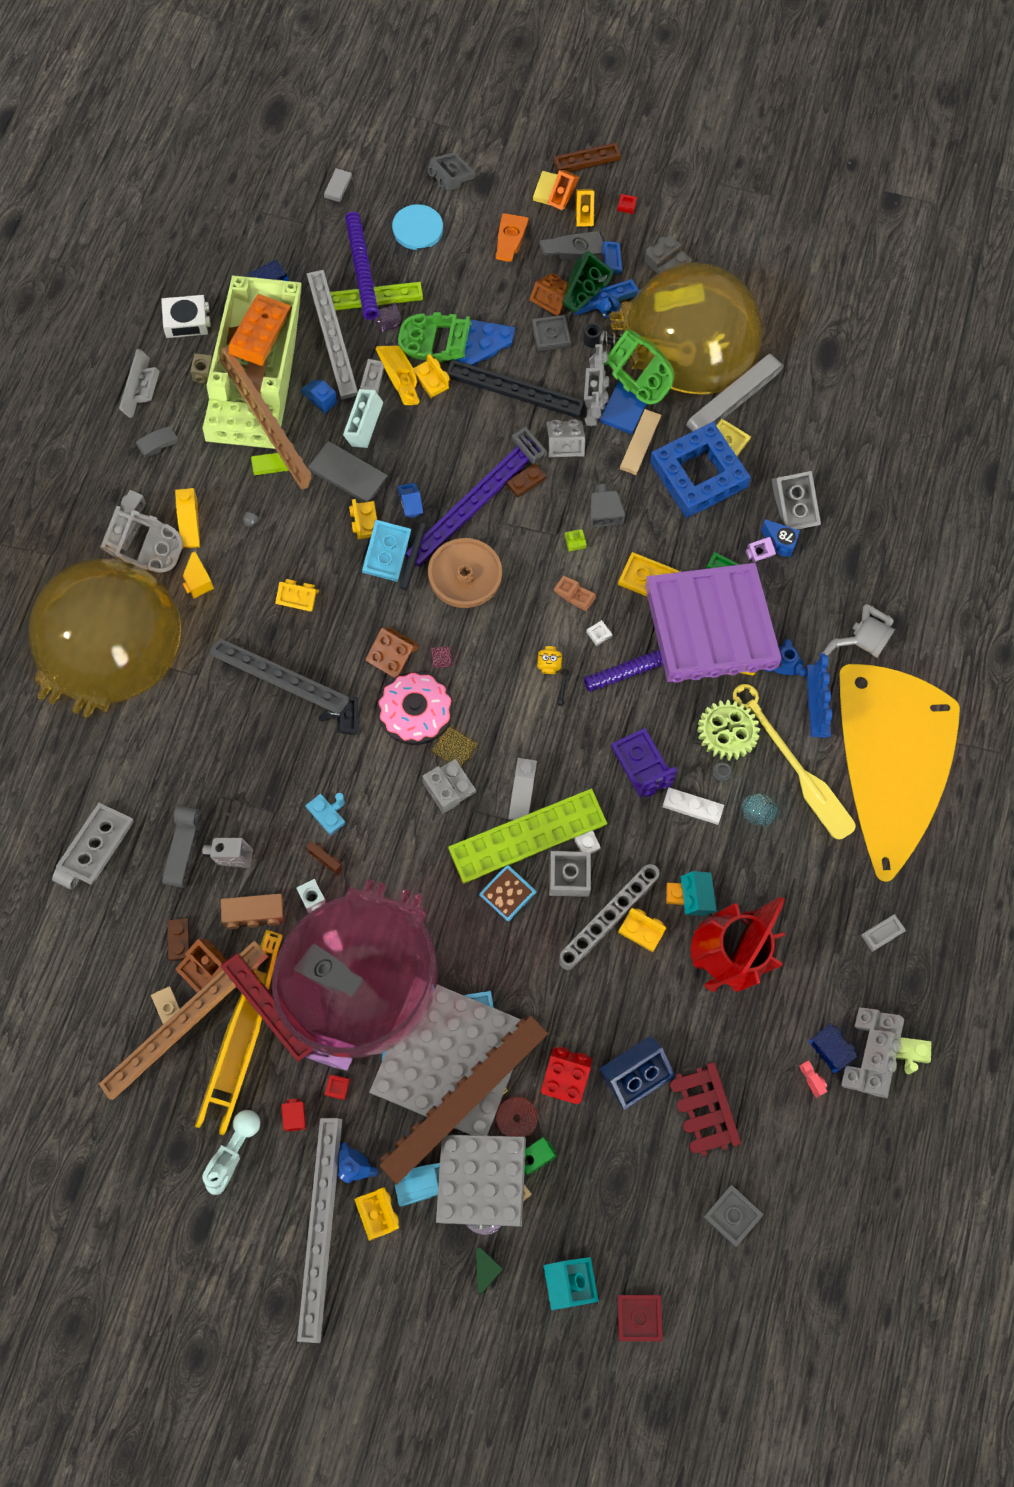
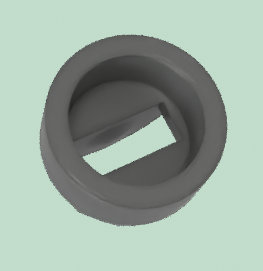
[243,512,259,527]

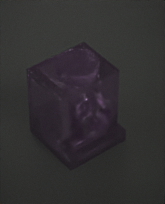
[374,302,401,332]

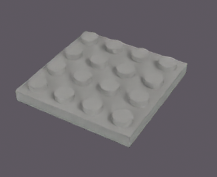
[436,1135,526,1227]

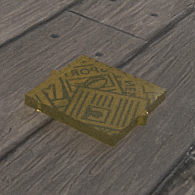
[432,726,477,767]

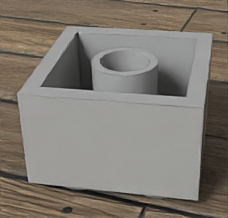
[549,851,591,897]

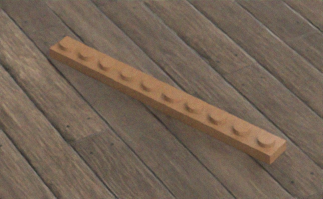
[220,347,312,489]
[99,941,269,1101]

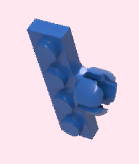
[575,279,639,318]

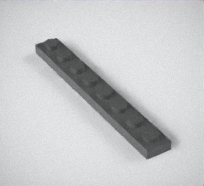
[210,638,349,714]

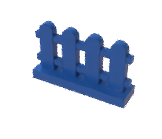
[806,653,832,737]

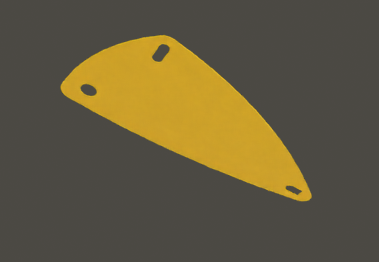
[840,664,960,882]

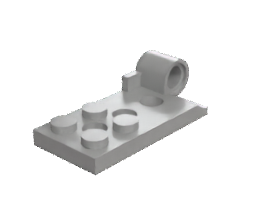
[52,803,134,890]

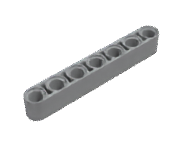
[686,354,783,431]
[559,864,659,970]

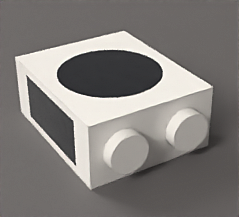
[162,295,211,338]

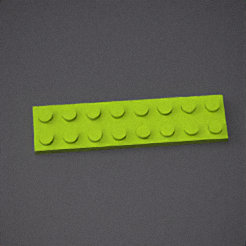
[448,789,607,884]

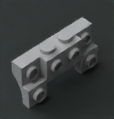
[584,344,609,426]
[841,1007,904,1098]

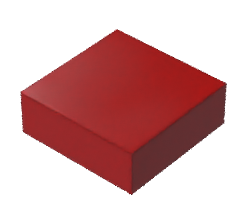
[617,194,637,214]
[324,1074,350,1100]

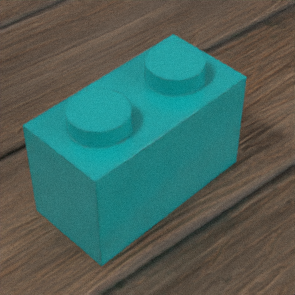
[680,871,717,916]

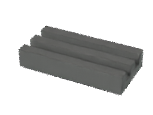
[511,427,547,464]

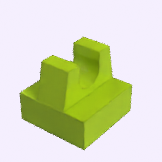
[564,529,587,551]

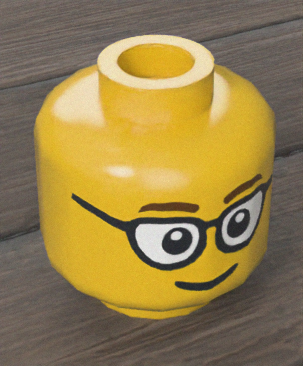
[537,646,562,674]

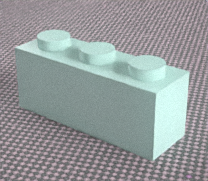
[343,389,383,448]

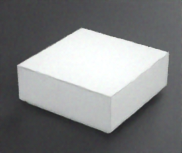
[586,620,613,646]

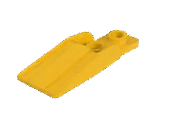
[376,346,420,405]

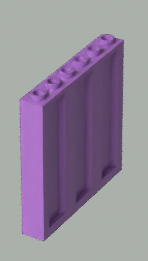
[645,563,781,683]

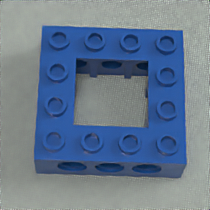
[650,421,751,518]

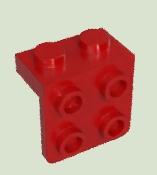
[541,1047,593,1104]

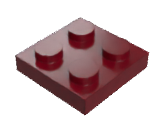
[617,1295,663,1341]

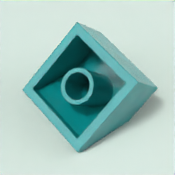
[544,1257,599,1310]

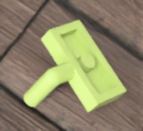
[896,1038,931,1074]

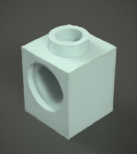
[297,879,326,913]

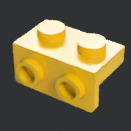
[354,1187,399,1241]

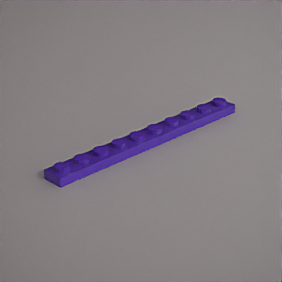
[405,437,540,567]

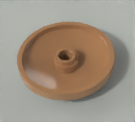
[428,538,502,608]

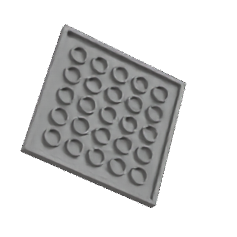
[369,977,521,1136]

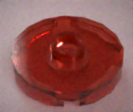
[496,1097,538,1138]

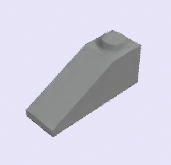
[508,758,537,820]

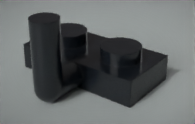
[319,695,358,736]

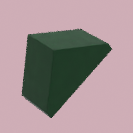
[476,1248,503,1294]

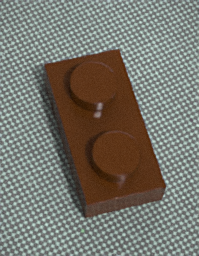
[506,464,546,498]
[306,841,342,876]
[167,918,190,961]

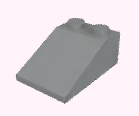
[771,471,821,529]

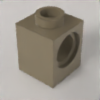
[190,353,213,383]

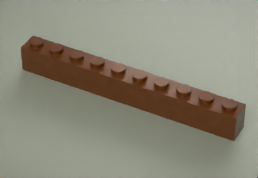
[379,1016,548,1185]

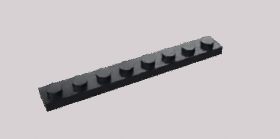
[447,359,584,419]

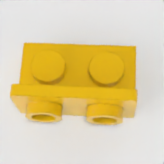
[413,354,450,398]
[349,499,377,539]
[275,579,319,612]
[618,908,666,952]

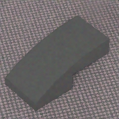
[136,426,178,457]

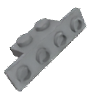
[119,349,160,418]

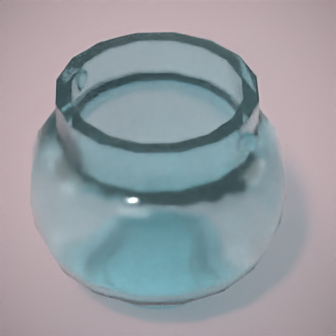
[742,793,778,827]

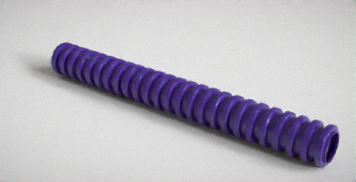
[345,211,379,320]
[584,649,663,692]

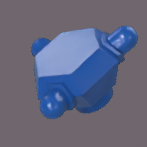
[765,639,807,677]
[337,1142,378,1183]

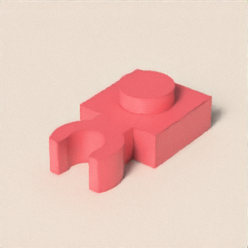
[799,1060,827,1098]

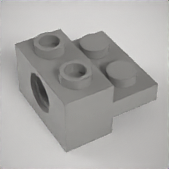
[422,759,476,814]

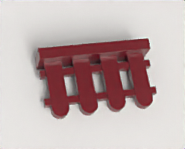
[670,1062,741,1156]

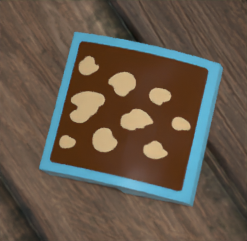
[479,865,537,921]

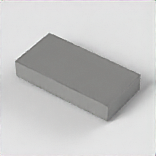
[324,168,352,202]
[861,914,906,952]

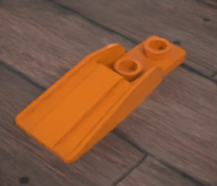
[496,213,529,262]

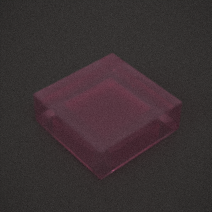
[431,646,452,668]

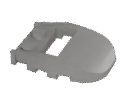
[100,506,182,573]

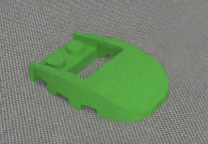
[398,312,472,362]
[604,329,674,404]

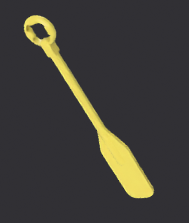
[733,684,855,839]

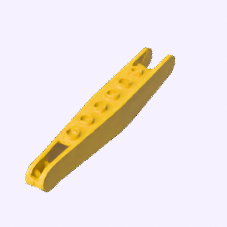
[195,930,282,1136]

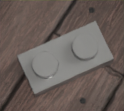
[360,359,385,394]

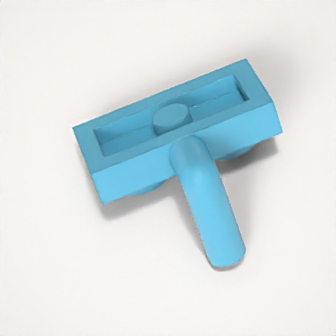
[305,793,346,836]

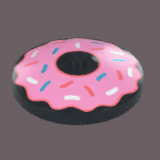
[377,672,453,745]

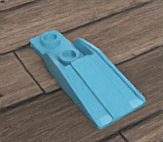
[394,1163,440,1206]

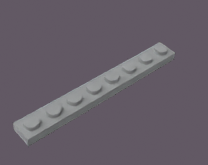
[307,270,358,399]

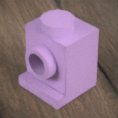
[746,537,776,563]

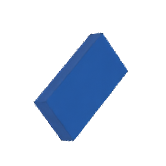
[602,241,622,274]

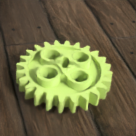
[697,700,760,761]

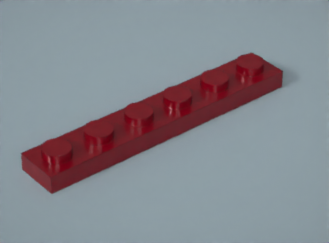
[220,952,314,1062]

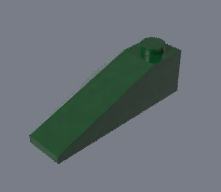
[562,251,614,313]

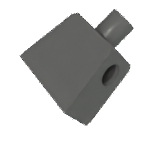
[589,484,625,528]

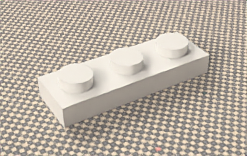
[663,788,724,825]

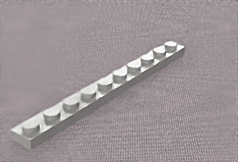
[297,1118,342,1343]

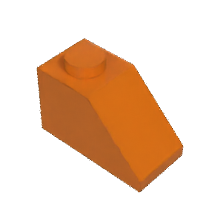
[547,170,579,210]

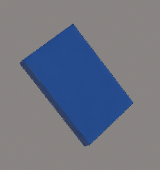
[600,380,647,435]

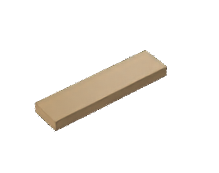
[620,409,661,475]

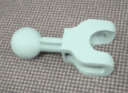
[203,1110,260,1195]

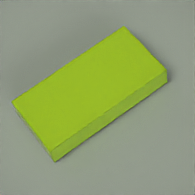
[251,453,289,475]

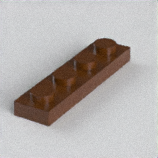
[553,142,621,173]

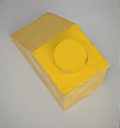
[576,189,594,226]
[183,552,214,598]

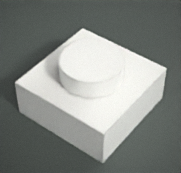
[574,831,601,853]

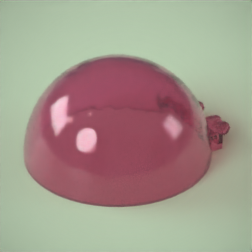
[272,879,438,1058]

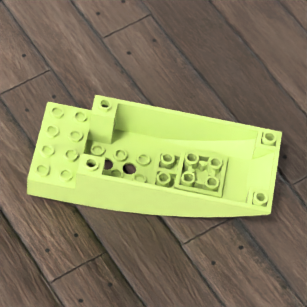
[203,276,302,449]

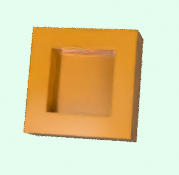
[666,883,684,905]

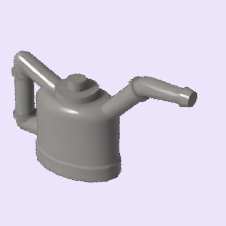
[822,604,895,658]

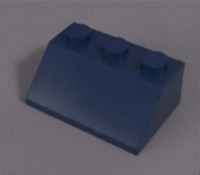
[599,1035,675,1110]

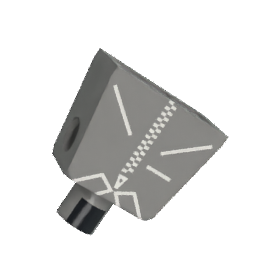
[203,838,253,868]

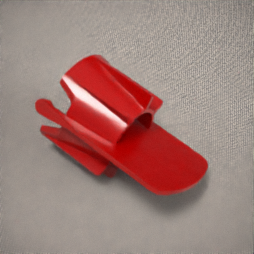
[691,897,785,992]

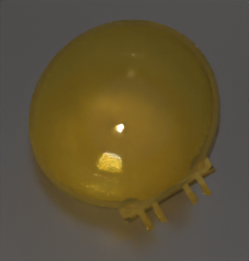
[609,262,762,394]
[28,558,182,718]

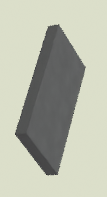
[308,441,388,502]

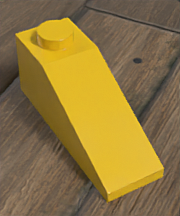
[175,488,200,549]

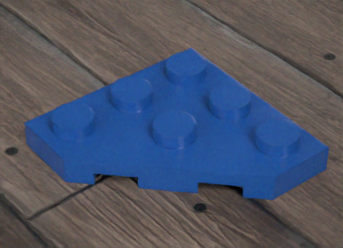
[455,318,515,366]

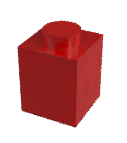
[282,1099,306,1132]

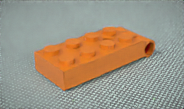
[228,293,292,366]

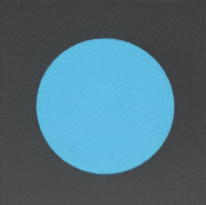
[392,205,443,250]

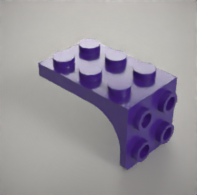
[611,728,678,798]

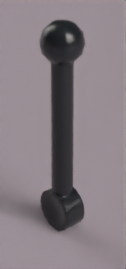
[557,669,569,706]

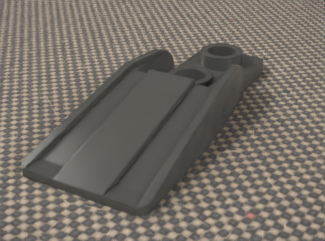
[539,231,603,260]
[294,944,364,997]

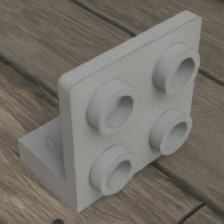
[547,419,585,457]

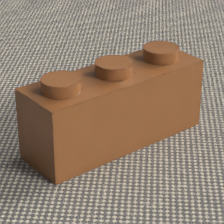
[221,894,285,929]

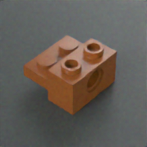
[175,939,227,993]

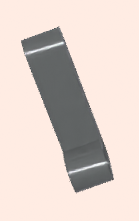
[163,805,202,888]

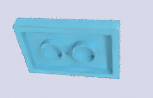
[362,520,411,582]

